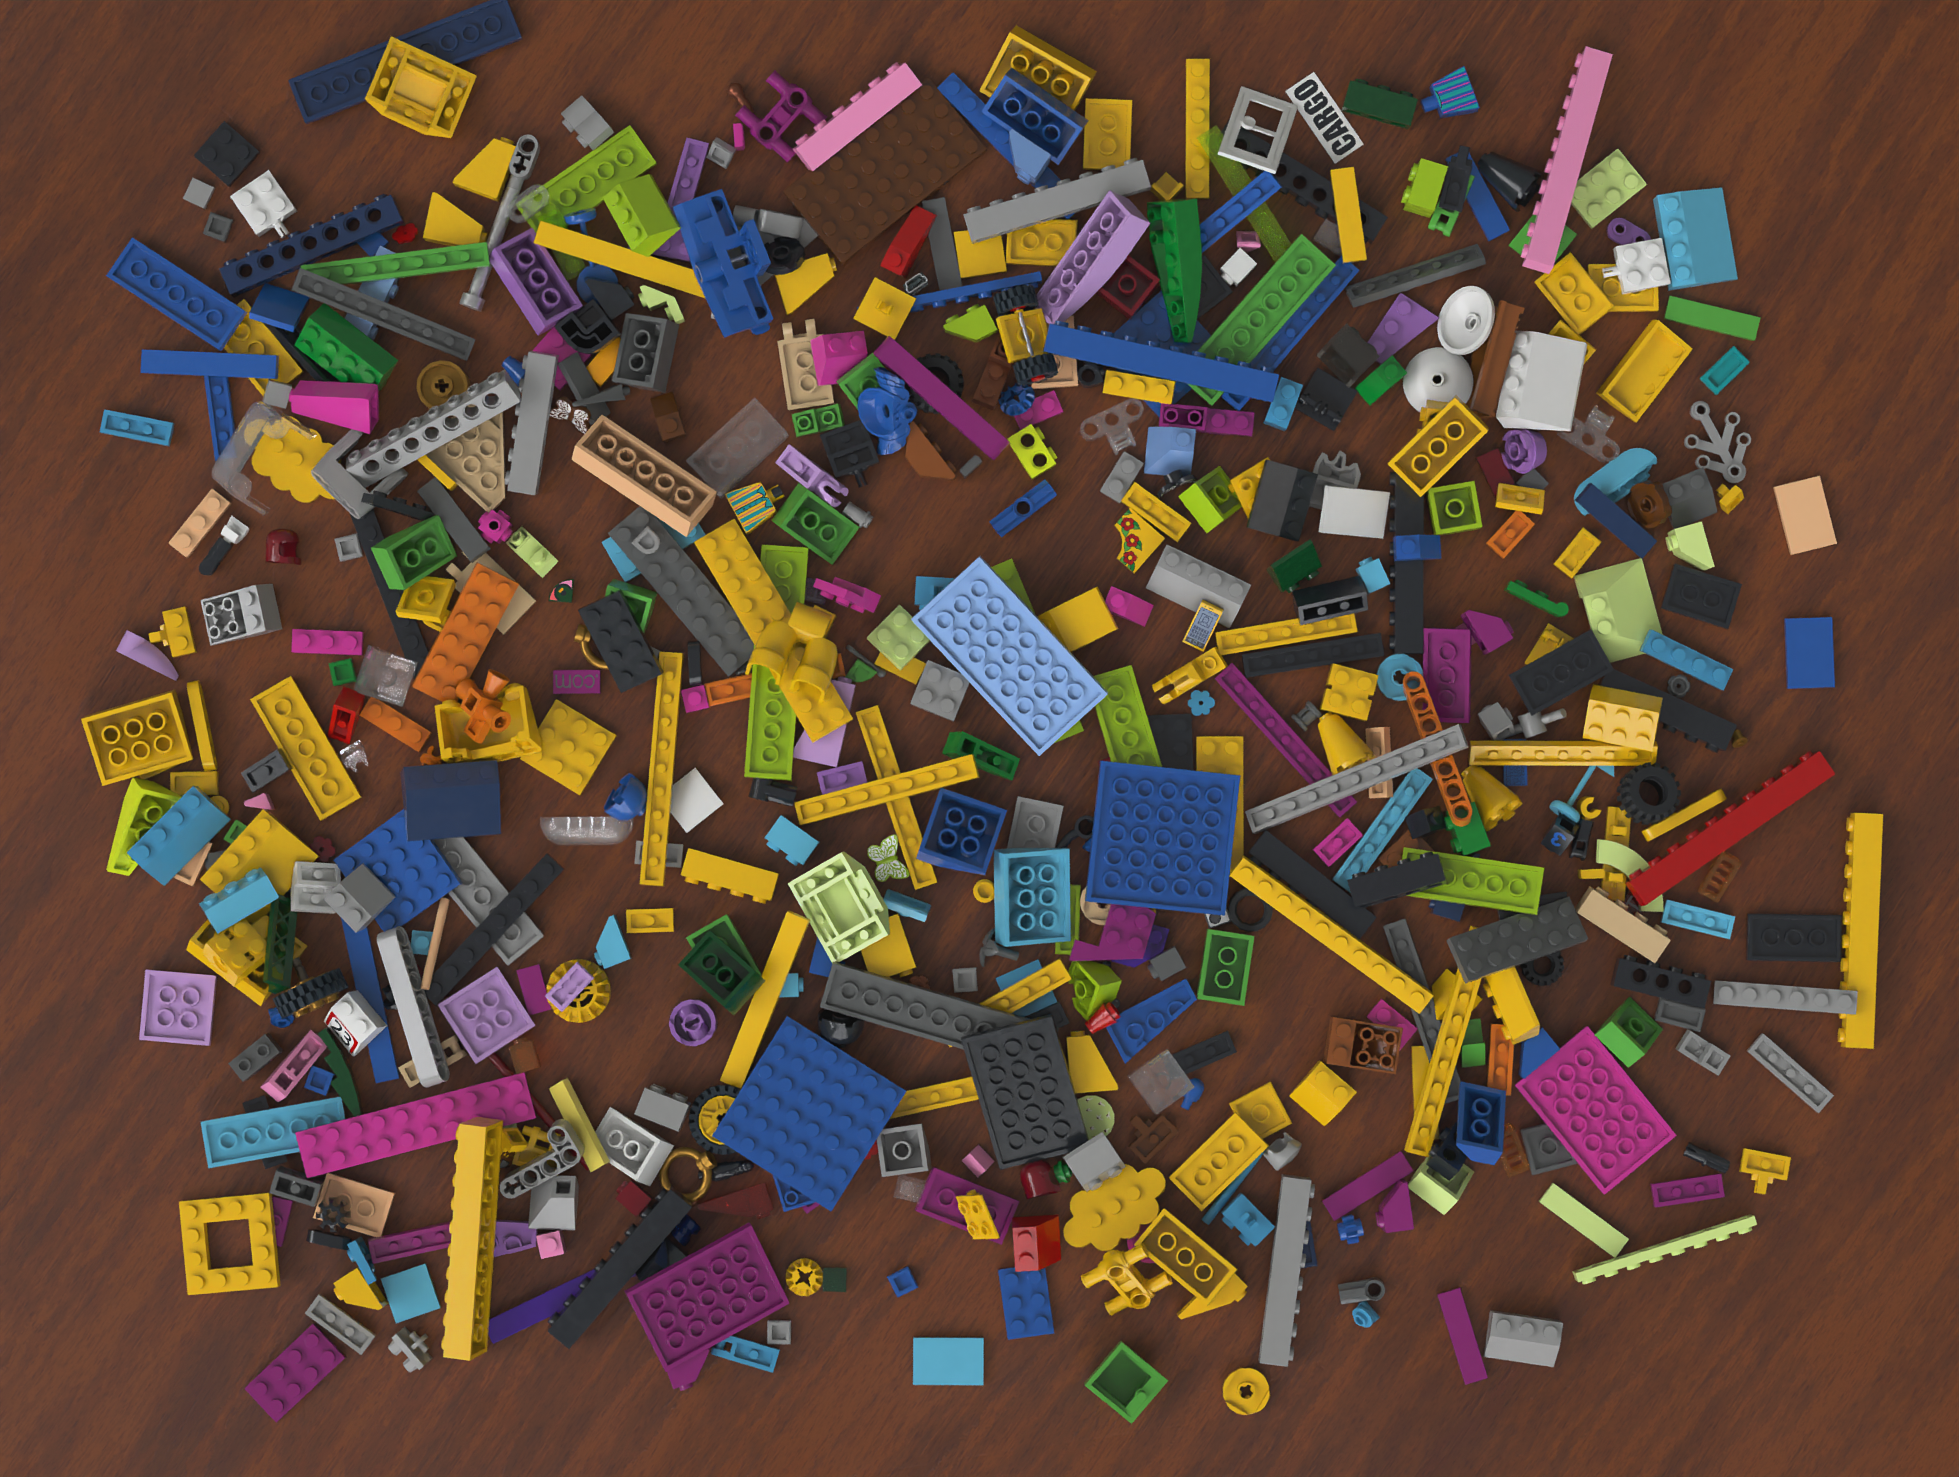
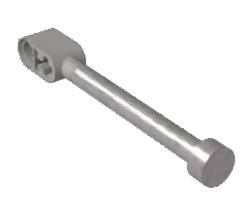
[459,134,540,311]

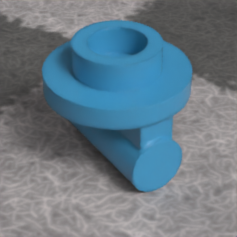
[1352,1301,1380,1328]

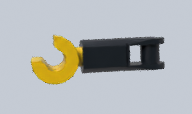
[1569,796,1601,861]

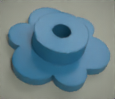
[1188,690,1215,716]

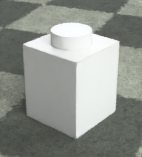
[1220,248,1257,287]

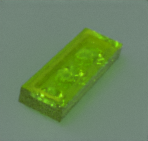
[537,207,586,281]

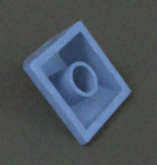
[1144,427,1196,477]

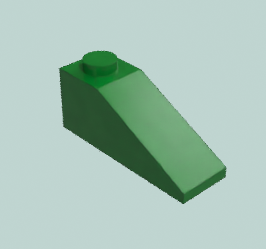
[942,731,1020,780]

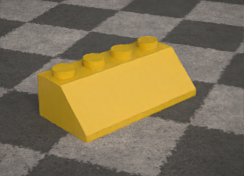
[1483,967,1540,1045]

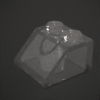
[354,645,417,707]
[1127,1049,1194,1115]

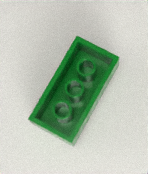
[295,303,398,393]

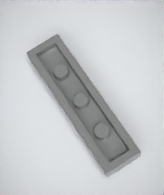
[1747,1033,1834,1113]

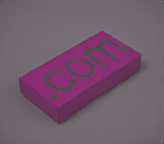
[553,670,601,694]

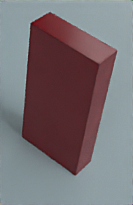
[1476,448,1516,500]

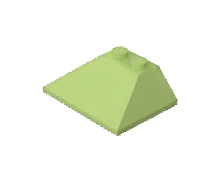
[1574,558,1663,663]
[788,851,890,964]

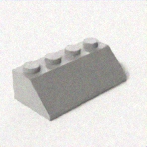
[1146,545,1251,629]

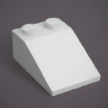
[595,1107,674,1186]

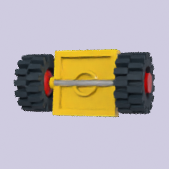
[993,285,1058,385]

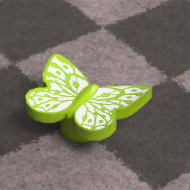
[867,834,910,882]

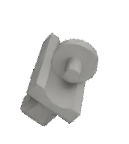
[388,1327,432,1372]

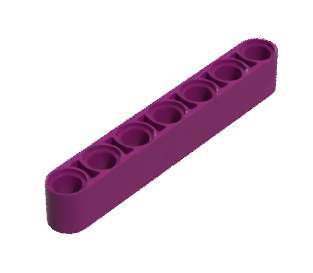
[873,336,1009,460]

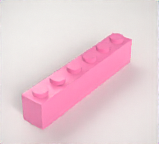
[793,62,922,171]

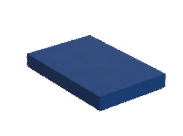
[1784,617,1835,689]

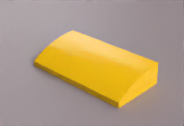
[1596,320,1692,423]

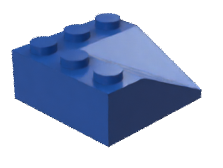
[916,788,1007,875]

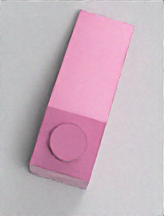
[261,1030,327,1102]

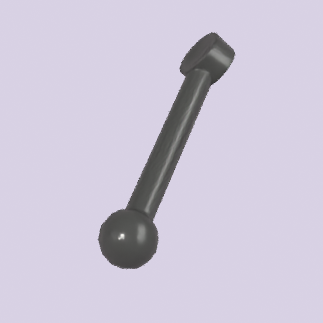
[845,644,886,677]

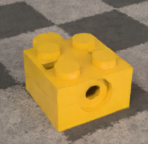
[202,915,277,987]

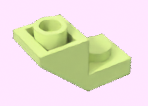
[638,285,685,324]
[506,526,558,578]

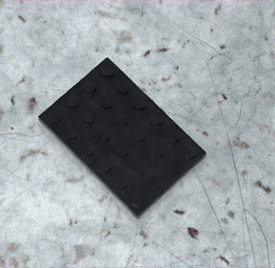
[961,1014,1089,1170]

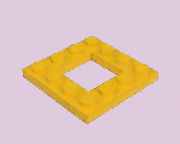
[179,1193,281,1295]

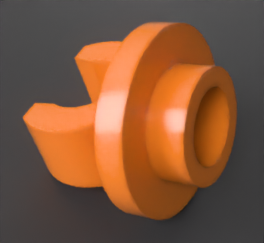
[420,746,443,766]

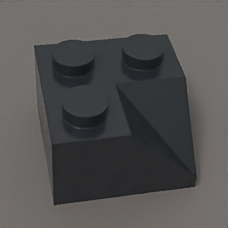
[635,1237,689,1281]

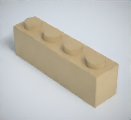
[1575,886,1671,963]

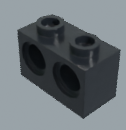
[1427,1122,1467,1181]

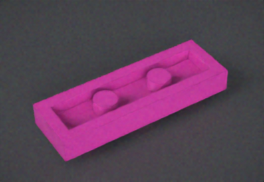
[291,629,364,656]

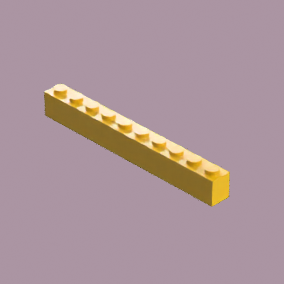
[1838,813,1883,1049]

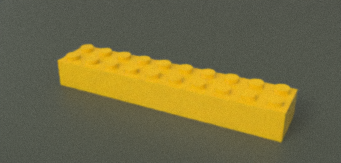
[441,1117,503,1361]

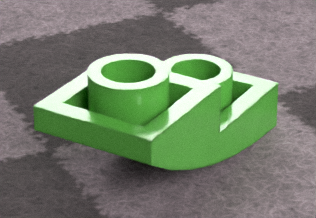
[791,404,845,437]

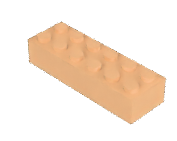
[572,415,717,537]

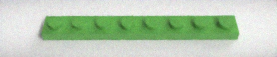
[301,242,491,285]

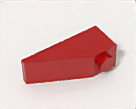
[880,205,937,278]

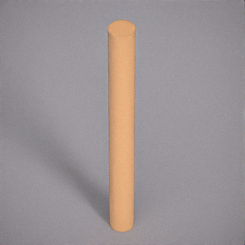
[420,898,450,990]

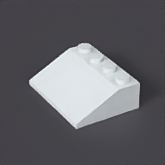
[1496,331,1587,431]

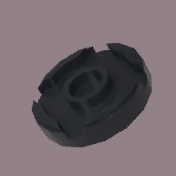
[764,237,806,275]

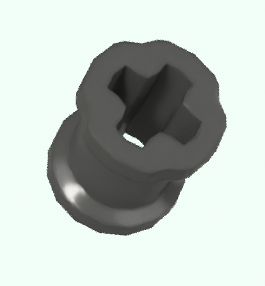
[1291,701,1322,732]

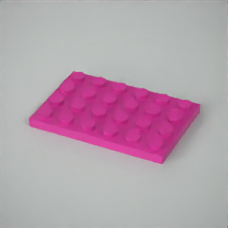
[1514,1026,1677,1195]

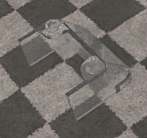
[212,401,317,515]

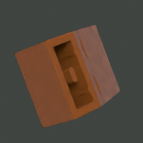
[1323,1016,1403,1074]

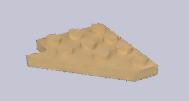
[426,404,506,513]

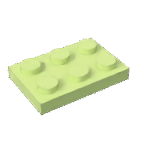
[1571,149,1647,229]

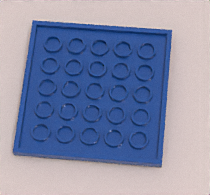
[1085,761,1240,916]
[712,1016,907,1211]

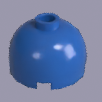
[604,773,647,821]

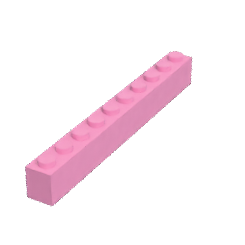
[1520,46,1613,274]

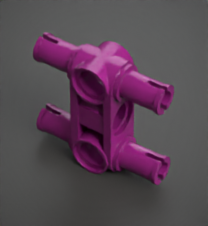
[735,70,827,162]

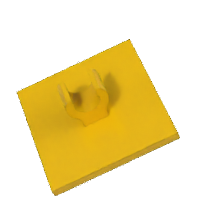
[853,277,916,340]

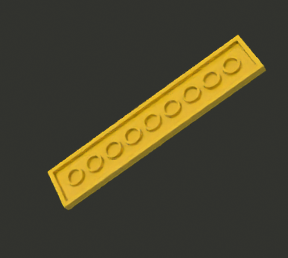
[694,519,853,743]

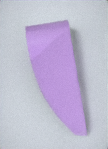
[116,630,179,681]

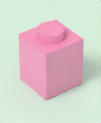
[536,1230,567,1259]

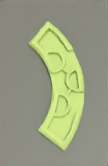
[1596,839,1664,912]

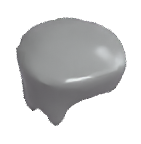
[1263,1132,1302,1171]

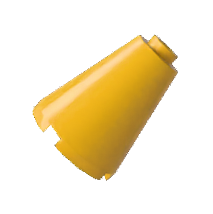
[1318,712,1376,775]

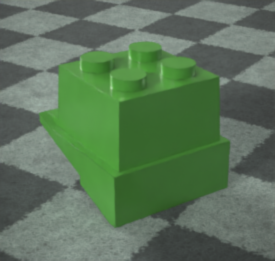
[1084,1340,1168,1424]

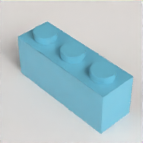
[199,868,279,934]

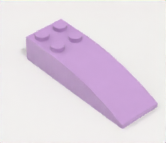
[1035,190,1150,324]

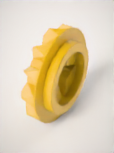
[786,1258,823,1296]

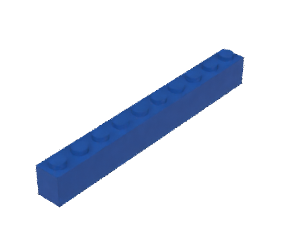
[1043,320,1279,402]

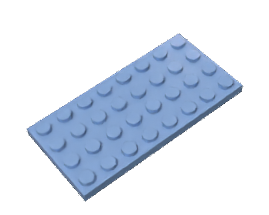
[911,556,1108,756]

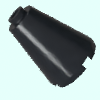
[1478,152,1544,212]

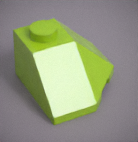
[1068,961,1122,1021]

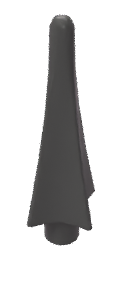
[572,384,630,407]

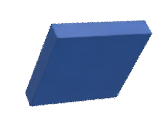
[249,283,309,332]

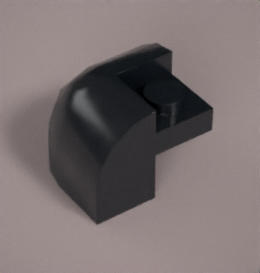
[554,299,621,354]

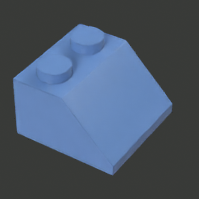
[1009,129,1051,185]

